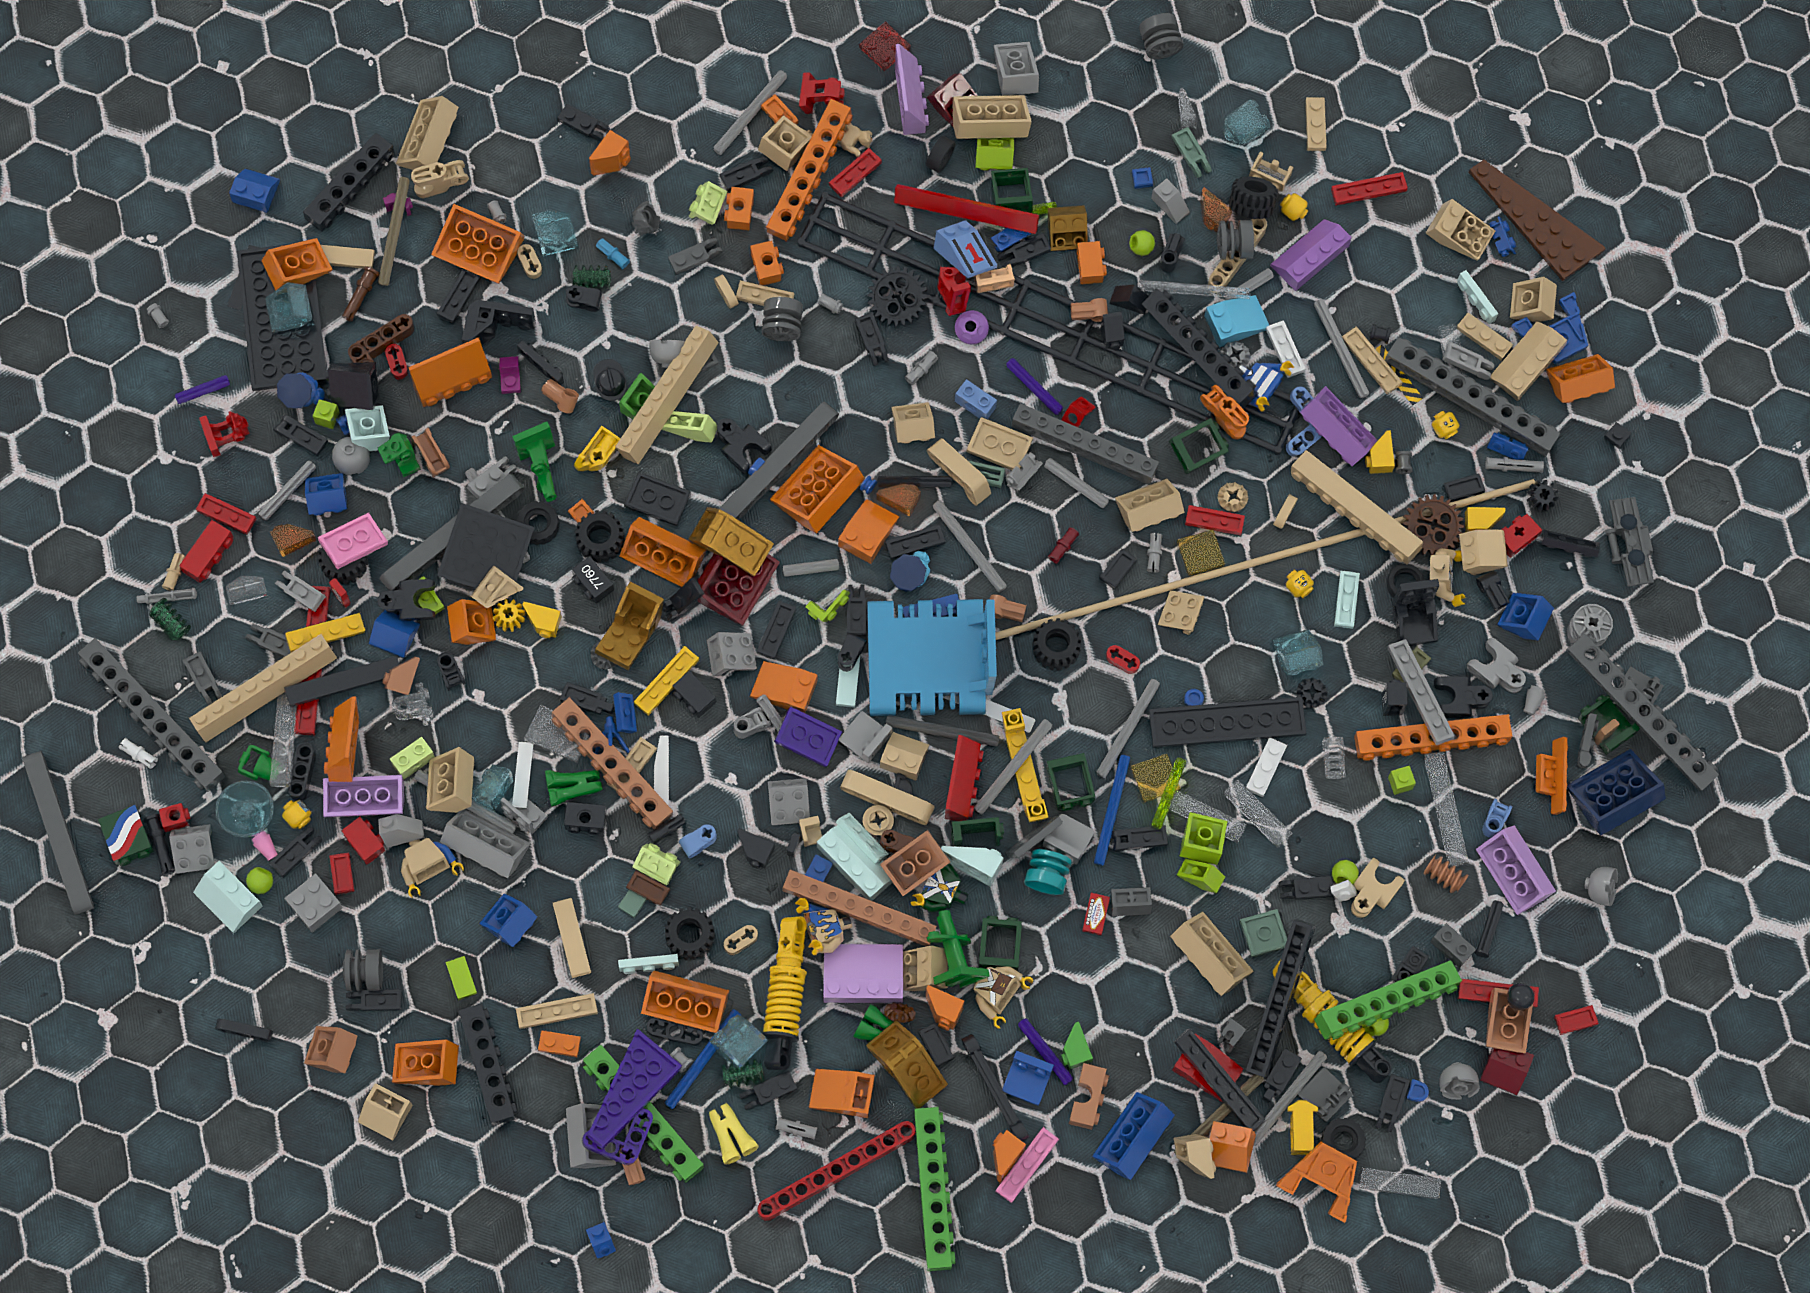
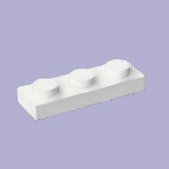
[1266,320,1306,378]
[1245,738,1287,797]

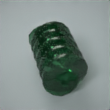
[573,265,611,289]
[149,598,191,641]
[721,1059,764,1089]

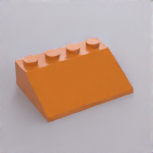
[431,204,525,284]
[408,338,492,407]
[770,445,865,534]

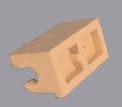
[973,264,1015,293]

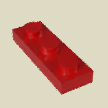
[829,148,882,198]
[196,493,256,535]
[1185,505,1245,536]

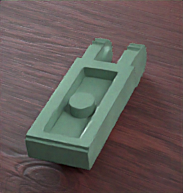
[1171,127,1212,178]

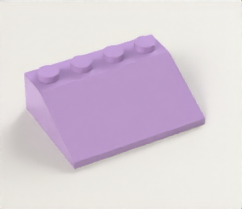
[895,44,929,135]
[824,944,903,1003]

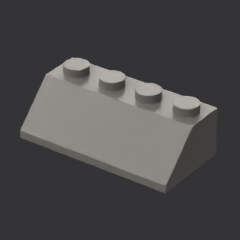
[440,809,530,878]

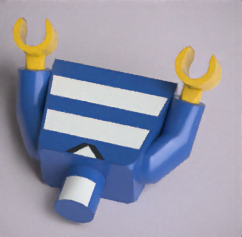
[1239,361,1294,411]

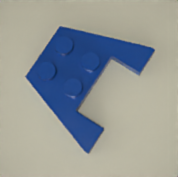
[1511,292,1588,365]

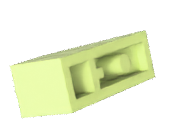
[661,411,717,442]

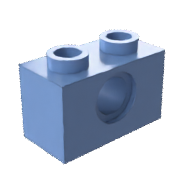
[955,379,997,420]

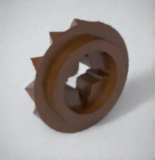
[884,1002,916,1023]

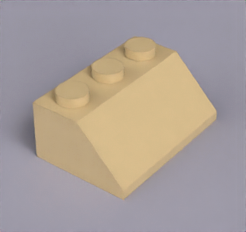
[1115,479,1185,532]
[426,747,474,813]

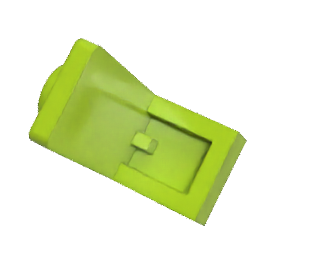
[805,590,850,622]

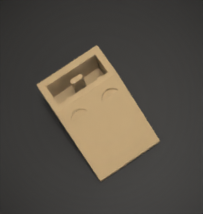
[1426,199,1495,261]

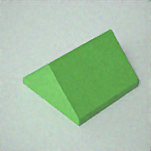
[619,373,655,420]

